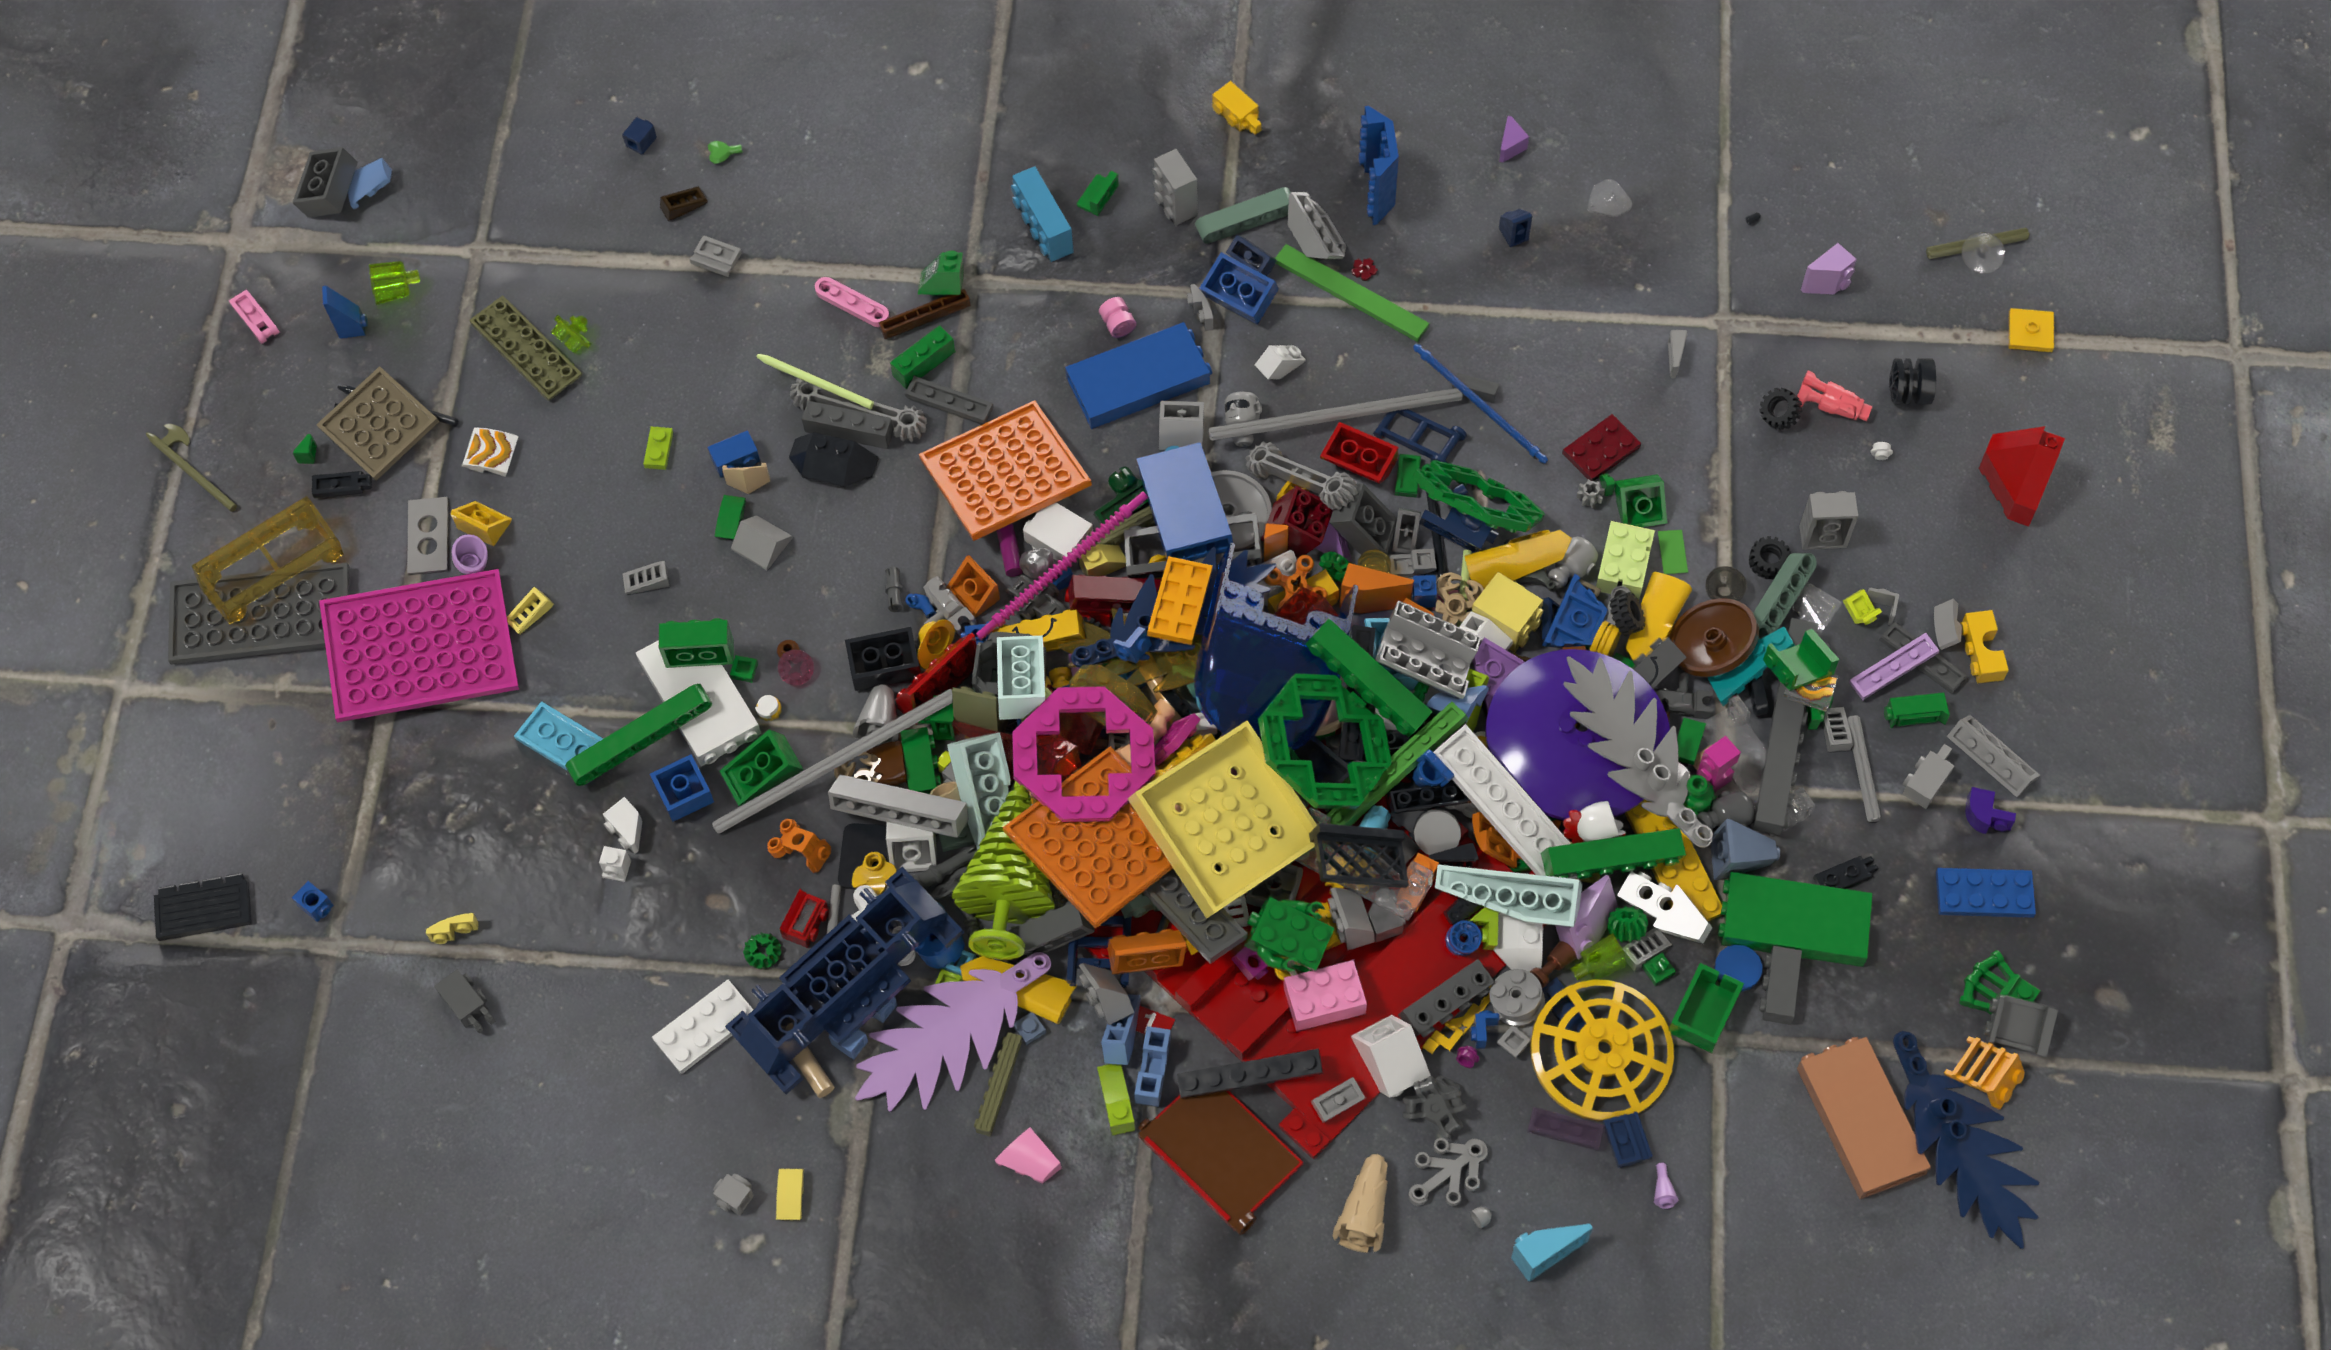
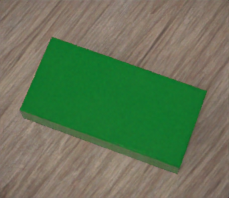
[1395,454,1421,498]
[1677,718,1706,765]

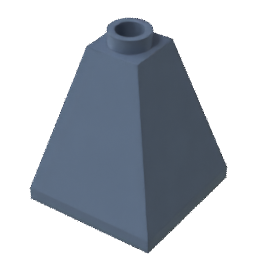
[1710,819,1780,880]

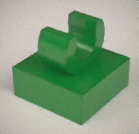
[1642,953,1676,986]

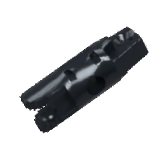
[1443,898,1484,924]

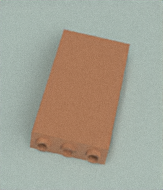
[1797,1037,1931,1199]

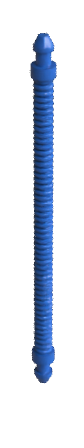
[1413,344,1548,464]

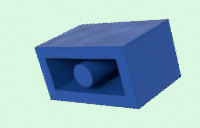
[708,430,760,478]

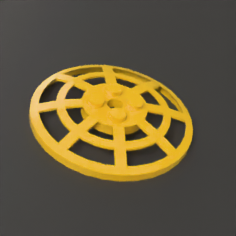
[1530,980,1674,1121]

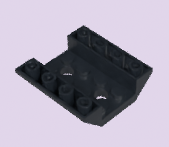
[1385,722,1472,814]

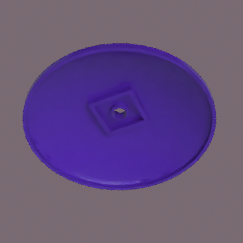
[1485,649,1670,820]

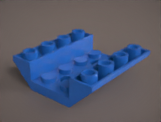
[1359,106,1399,225]

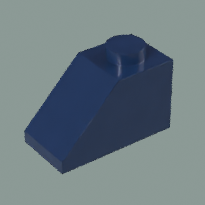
[1499,209,1532,247]

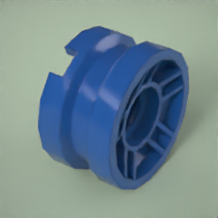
[1445,920,1482,957]

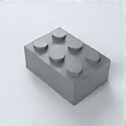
[1153,149,1198,225]
[1799,491,1858,550]

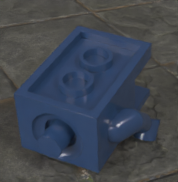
[1419,484,1499,553]

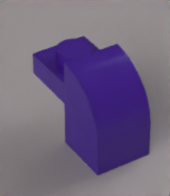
[1965,787,2016,834]

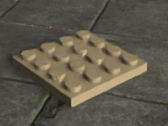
[317,366,439,481]

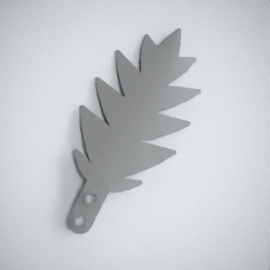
[1563,656,1713,848]

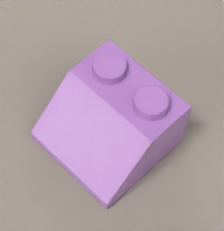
[1801,243,1856,295]

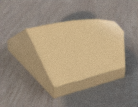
[722,463,770,494]

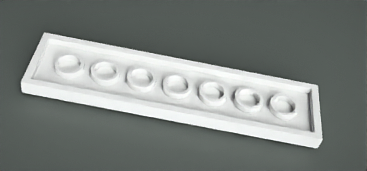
[1433,724,1577,879]

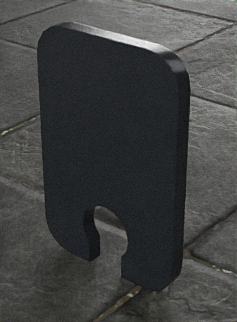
[838,823,888,889]

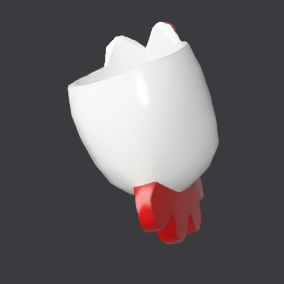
[1563,801,1626,844]

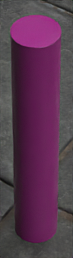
[997,523,1023,577]

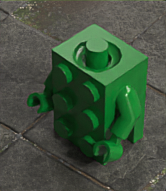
[1244,897,1335,976]

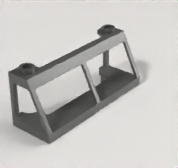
[1124,511,1263,579]

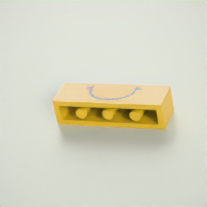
[992,609,1086,652]

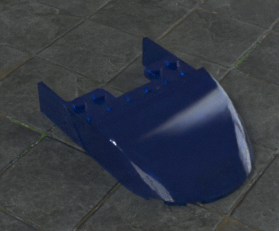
[1194,542,1358,750]

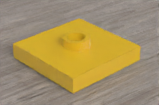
[2009,308,2054,352]

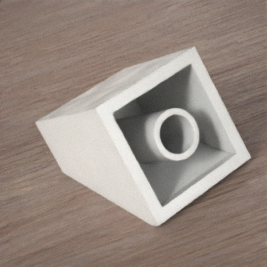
[886,822,937,872]
[1351,1015,1431,1097]

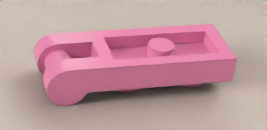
[229,289,280,344]

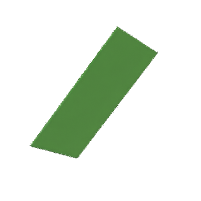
[1658,530,1688,574]

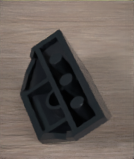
[789,432,878,487]

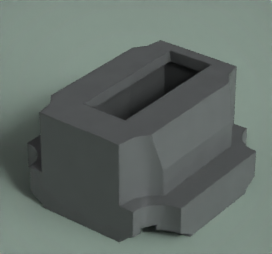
[972,632,1048,698]

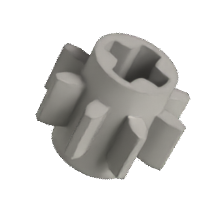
[1576,479,1605,508]

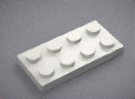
[652,980,753,1074]

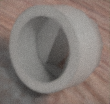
[1471,1206,1491,1229]

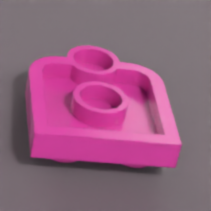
[1154,713,1201,765]

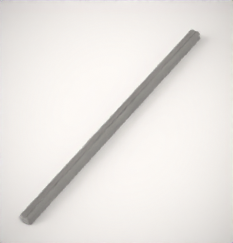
[1208,388,1463,441]
[712,689,953,833]

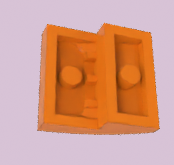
[1472,812,1517,868]

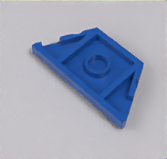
[1542,574,1608,649]

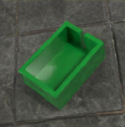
[1669,963,1744,1053]

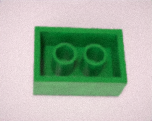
[658,618,734,668]

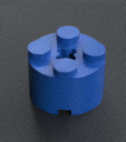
[914,933,965,969]

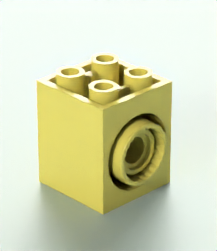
[1472,572,1544,653]

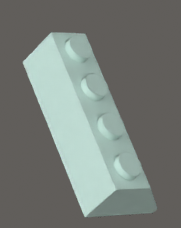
[997,635,1045,720]

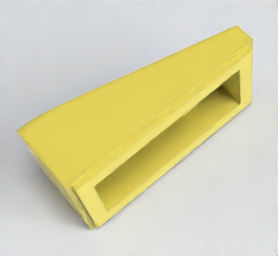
[507,587,554,634]

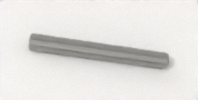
[1847,715,1881,822]

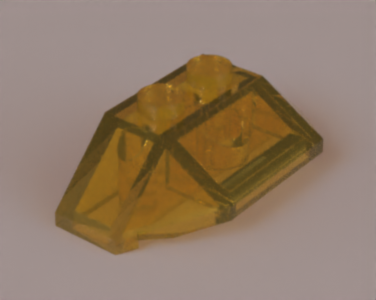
[1069,665,1158,726]

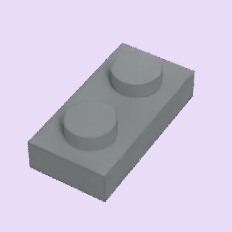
[1311,1077,1365,1122]

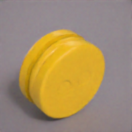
[1590,621,1621,657]

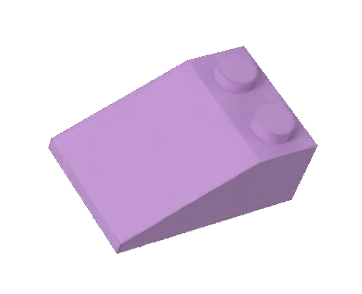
[1555,874,1618,960]

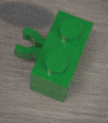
[918,695,958,741]

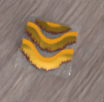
[1782,674,1839,712]

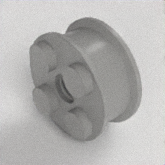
[1490,969,1545,1026]

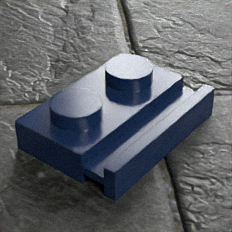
[1603,1111,1652,1168]

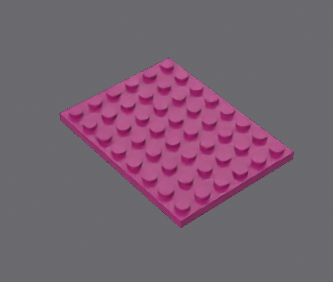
[319,569,519,723]

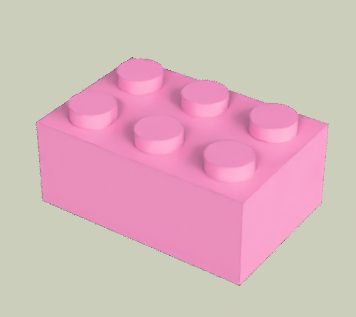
[1284,960,1367,1031]

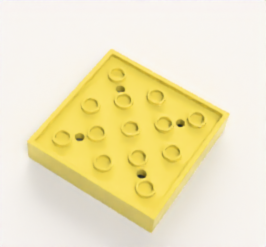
[1128,720,1317,918]

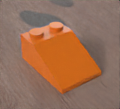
[1340,563,1414,614]

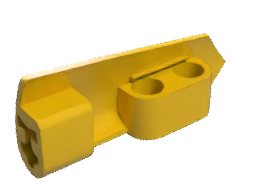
[1464,530,1572,589]
[1625,572,1692,661]
[960,956,1077,1024]

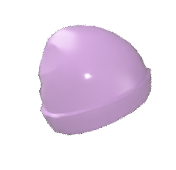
[451,534,488,574]

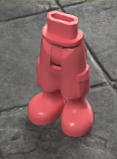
[1797,371,1873,421]

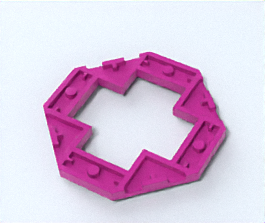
[1012,687,1155,822]

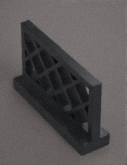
[1309,823,1409,888]

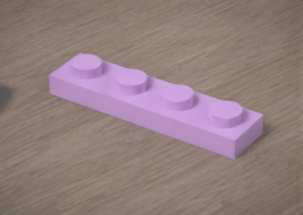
[1849,633,1939,701]

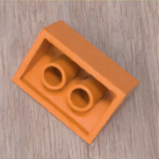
[1108,929,1186,975]

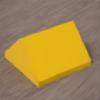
[450,501,512,547]

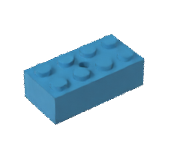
[1011,166,1074,262]

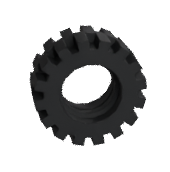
[1759,388,1803,430]
[1749,536,1791,579]
[1610,592,1645,636]

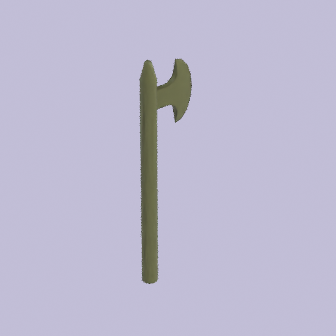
[146,424,237,512]

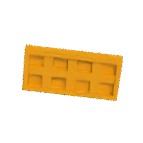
[1147,556,1213,645]

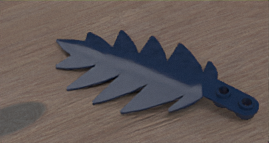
[1071,547,1277,668]
[1893,1031,2039,1249]

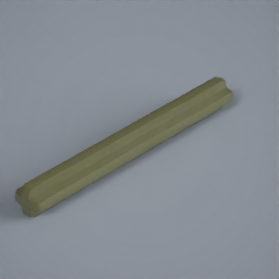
[1926,227,2029,259]

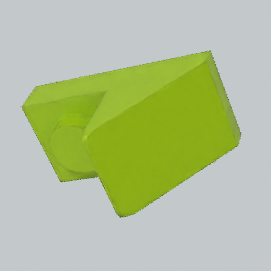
[1469,907,1498,950]

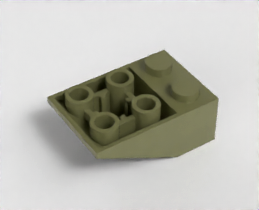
[952,686,1009,741]

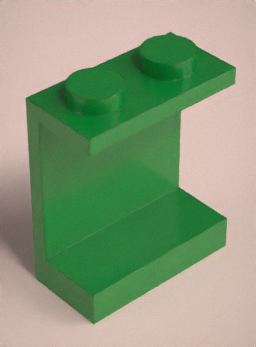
[1763,629,1839,691]

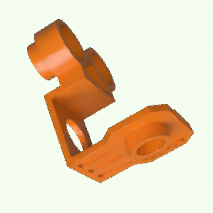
[767,819,831,873]

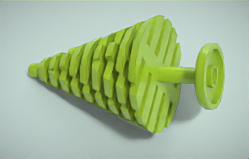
[952,781,1055,960]

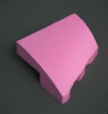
[995,1128,1061,1184]

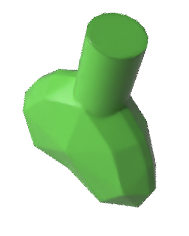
[708,141,743,164]

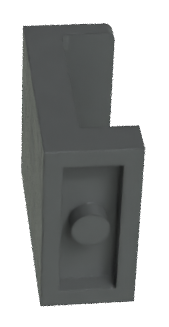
[1983,993,2058,1057]

